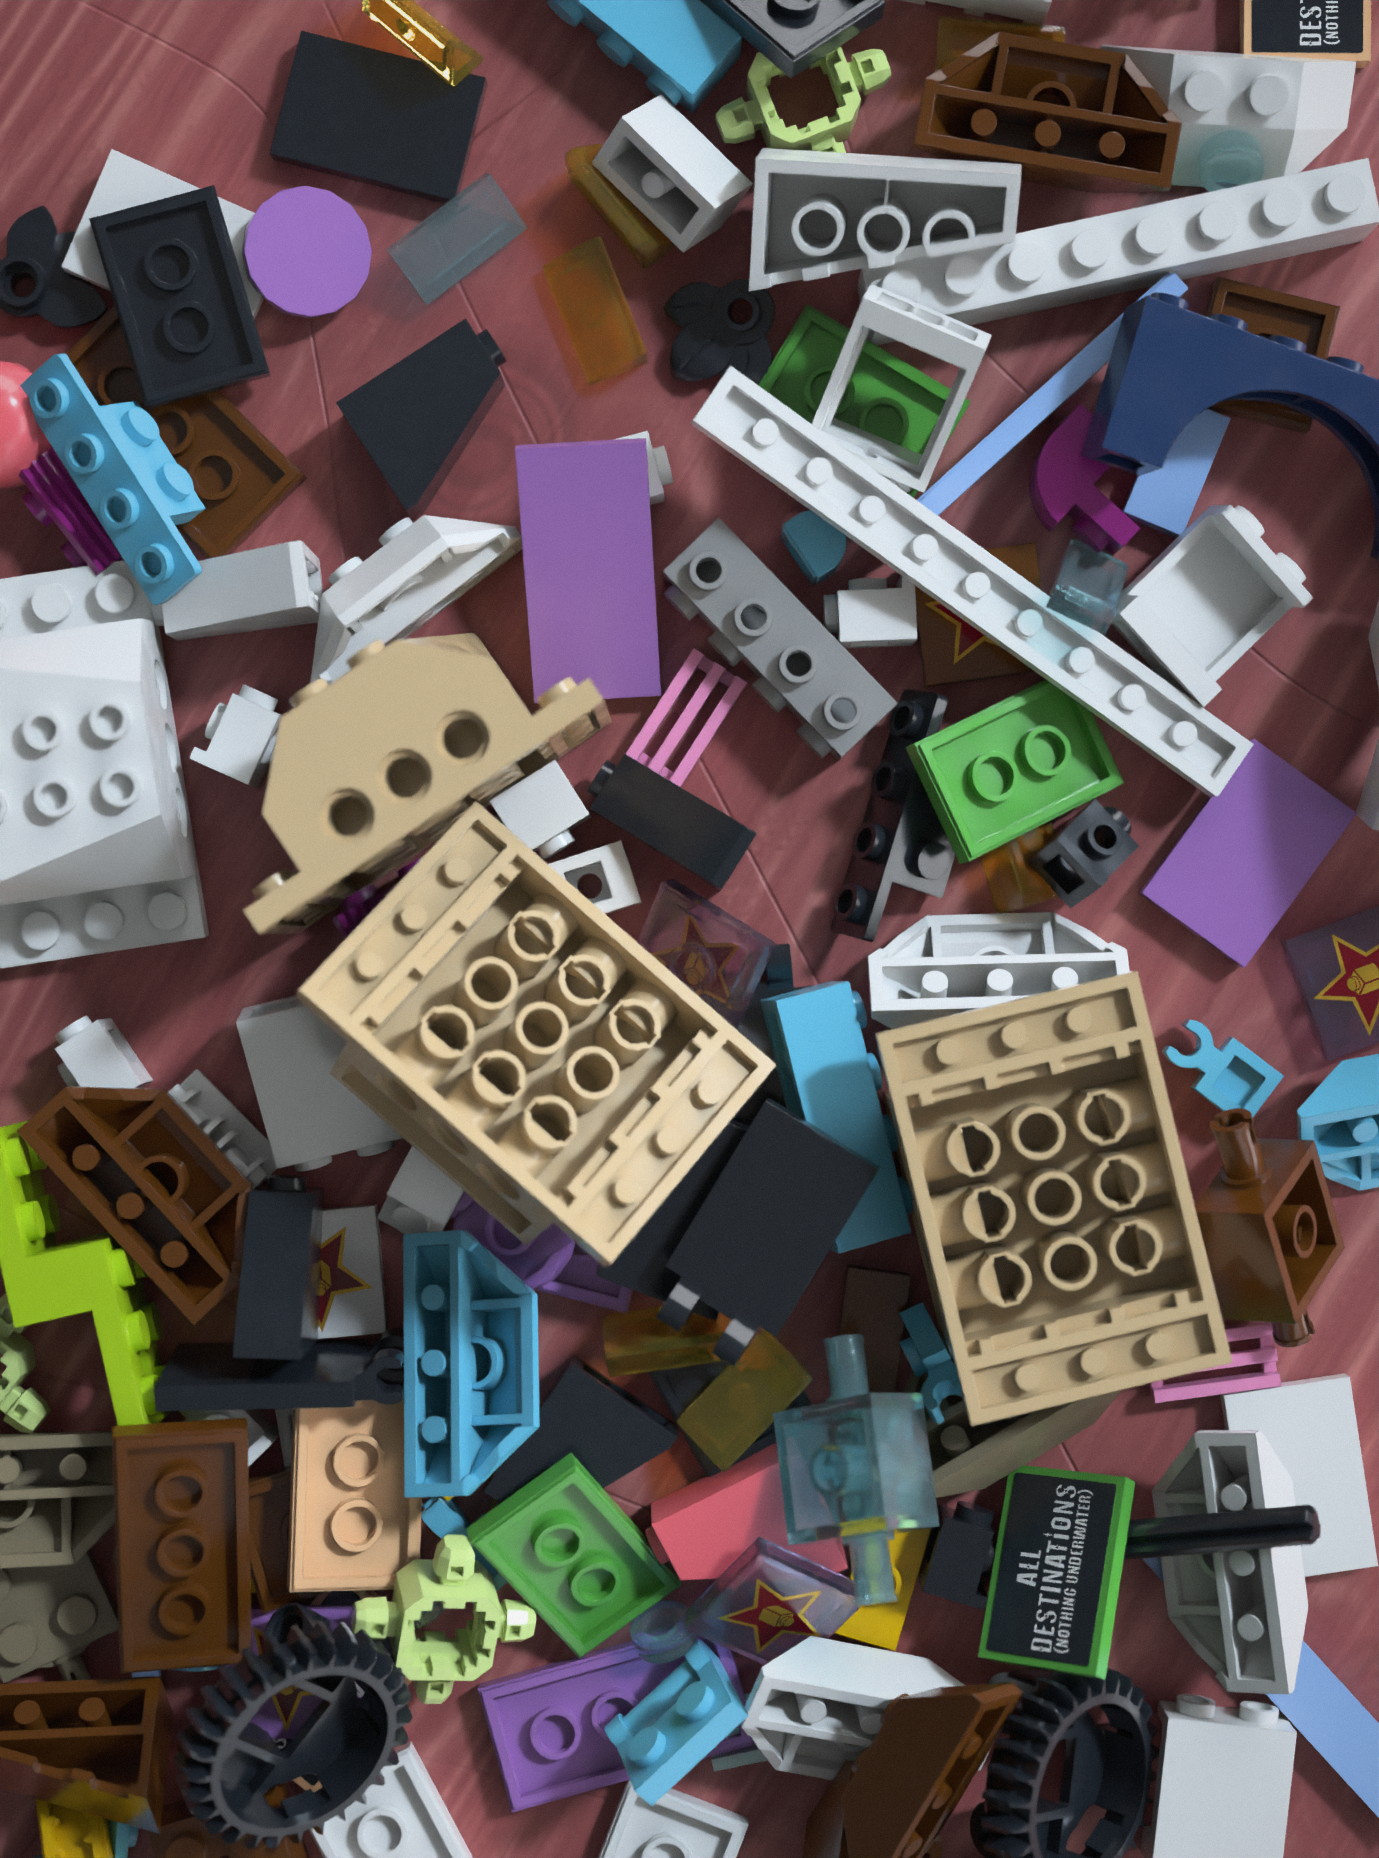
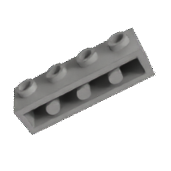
[663,518,898,761]

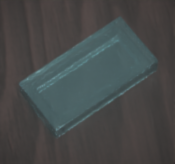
[386,172,528,305]
[1046,539,1129,635]

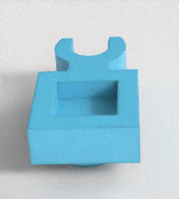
[1162,1019,1284,1117]

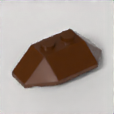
[913,31,1182,194]
[17,1086,253,1325]
[840,1683,1022,1858]

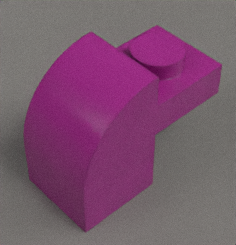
[1029,403,1140,556]

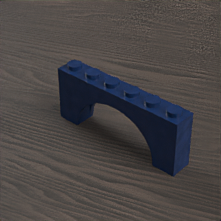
[1081,292,1379,560]

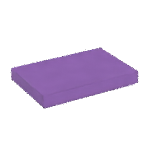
[1138,738,1357,968]

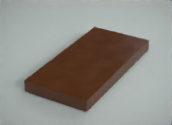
[66,305,306,559]
[112,1418,252,1673]

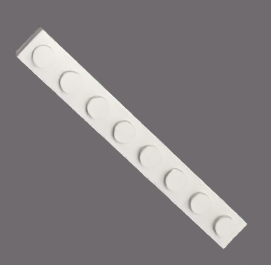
[857,158,1379,345]

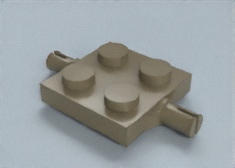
[0,1548,119,1684]

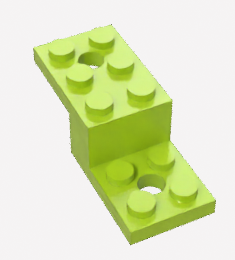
[0,1120,172,1426]

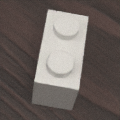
[592,94,753,253]

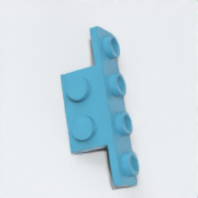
[20,354,206,605]

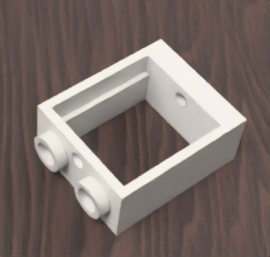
[812,284,991,493]

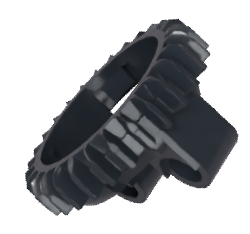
[173,1602,413,1850]
[970,1667,1159,1858]

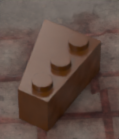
[0,1677,173,1834]

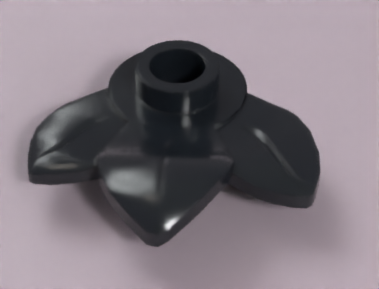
[0,206,108,328]
[663,279,776,385]

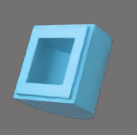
[780,510,846,586]

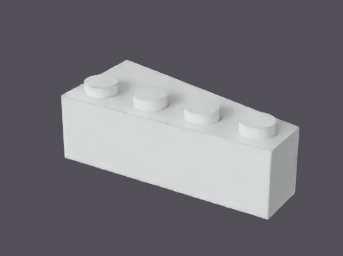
[749,148,1021,291]

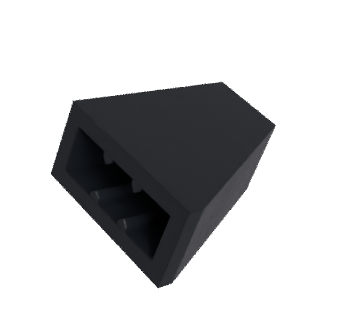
[336,318,507,520]
[587,754,757,892]
[233,1175,323,1360]
[483,1354,678,1509]

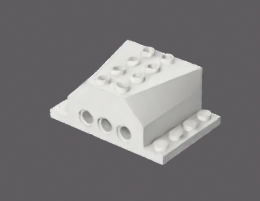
[0,560,209,969]

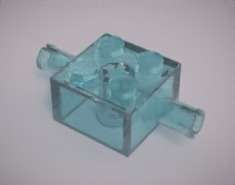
[773,1335,939,1606]

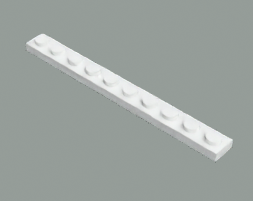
[690,366,1254,797]

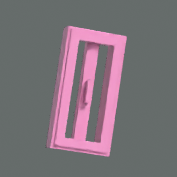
[626,648,747,787]
[1149,1321,1281,1403]

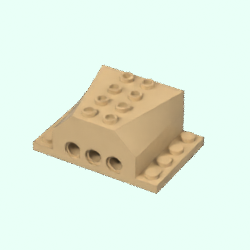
[243,633,612,934]
[296,801,776,1267]
[875,971,1233,1426]

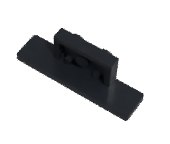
[830,689,956,942]

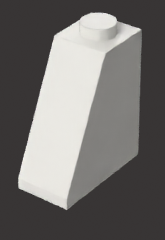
[151,540,324,641]

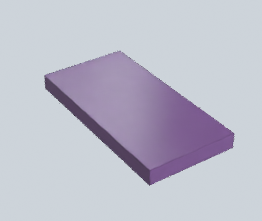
[515,438,661,703]
[477,1615,755,1812]

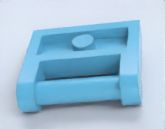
[604,1639,748,1806]

